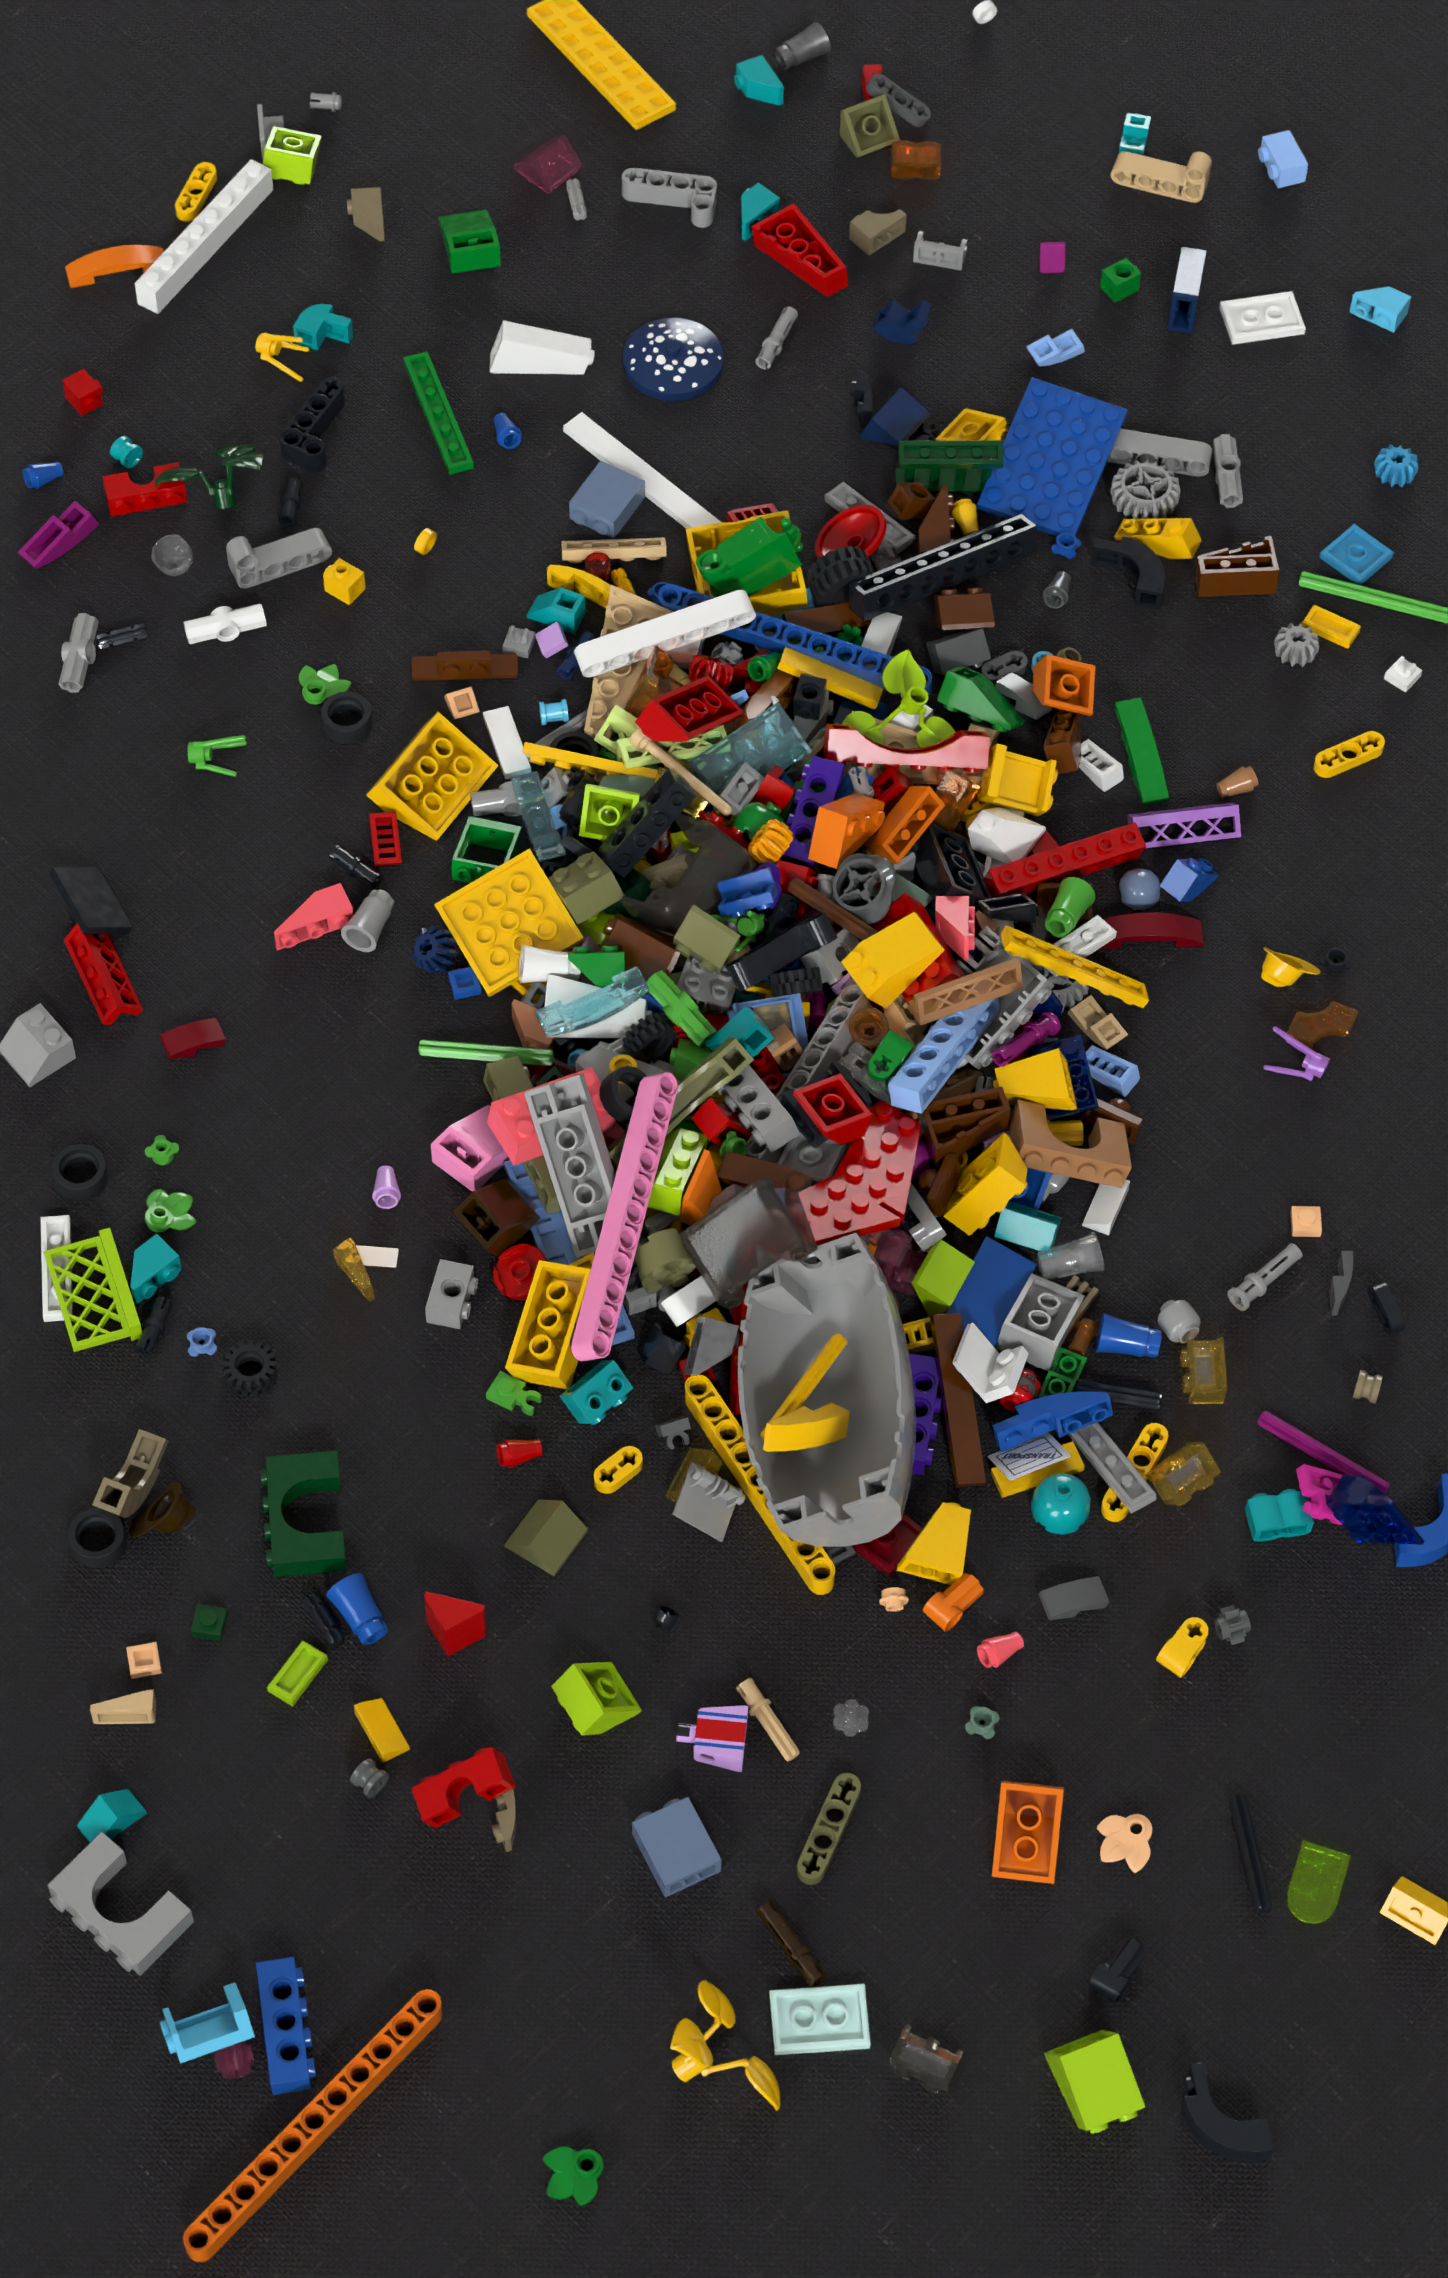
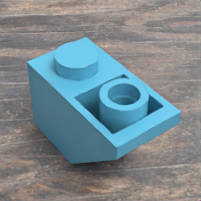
[1350,286,1411,332]

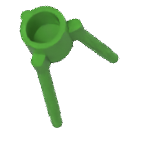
[188,735,247,777]
[710,910,764,952]

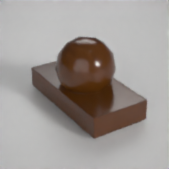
[1083,1096,1143,1144]
[918,1153,962,1217]

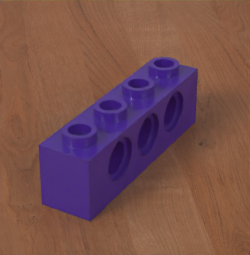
[782,756,844,871]
[909,1353,942,1475]

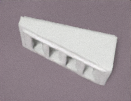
[1079,739,1124,792]

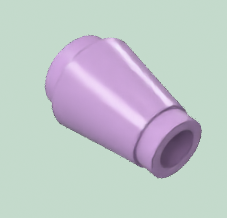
[372,1166,401,1209]

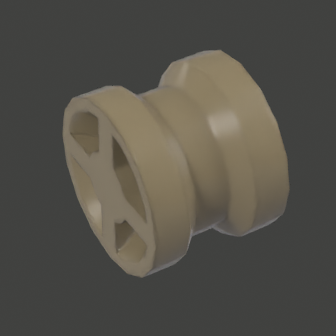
[1353,1370,1383,1404]

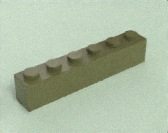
[483,1056,561,1215]

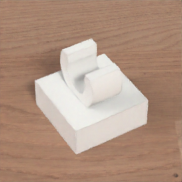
[1384,656,1422,693]

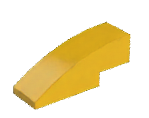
[763,1402,850,1452]

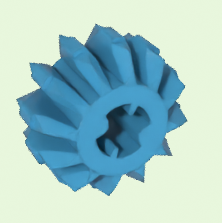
[1374,444,1418,488]

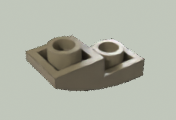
[492,1789,516,1852]

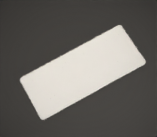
[346,1245,399,1268]

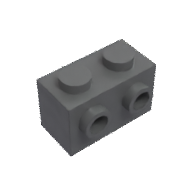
[926,628,991,677]

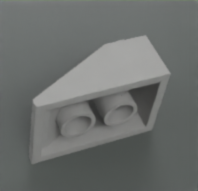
[995,1273,1085,1371]

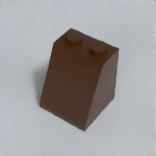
[593,912,681,993]

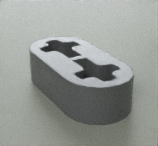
[981,651,1028,685]

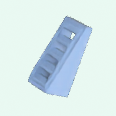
[1076,1045,1140,1097]

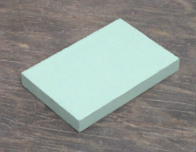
[769,1984,871,2055]

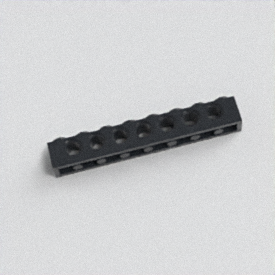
[849,514,1037,621]

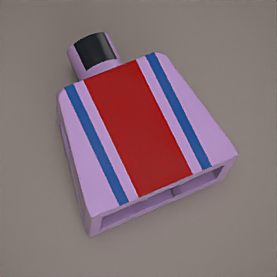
[677,1706,748,1772]

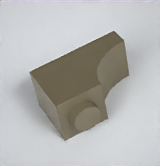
[849,209,907,255]

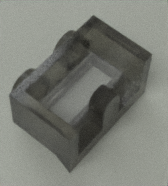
[889,2024,964,2094]

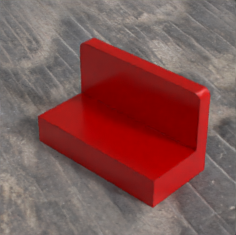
[751,765,795,816]

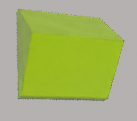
[912,1240,975,1317]

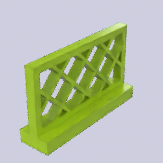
[43,1228,142,1352]

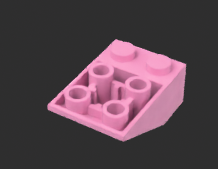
[431,1105,510,1192]

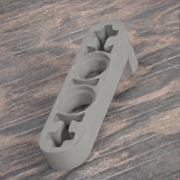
[907,1182,947,1251]

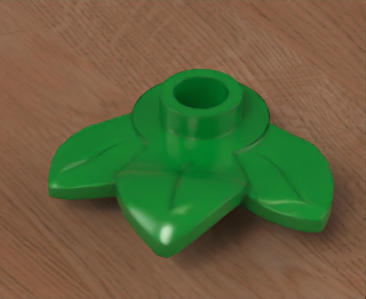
[543,2146,603,2206]

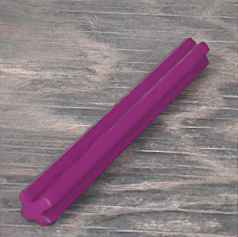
[1257,1411,1390,1497]

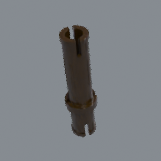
[756,1901,827,1987]

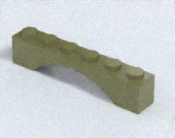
[607,1037,754,1168]

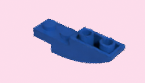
[992,1391,1113,1452]

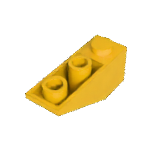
[1114,518,1202,559]

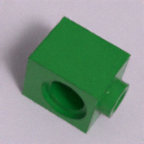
[1100,258,1141,302]

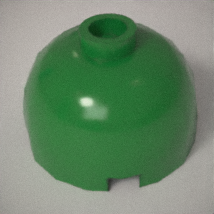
[731,801,786,839]

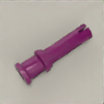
[992,1011,1061,1067]

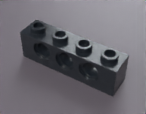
[597,768,696,878]

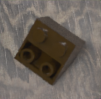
[453,1179,541,1257]

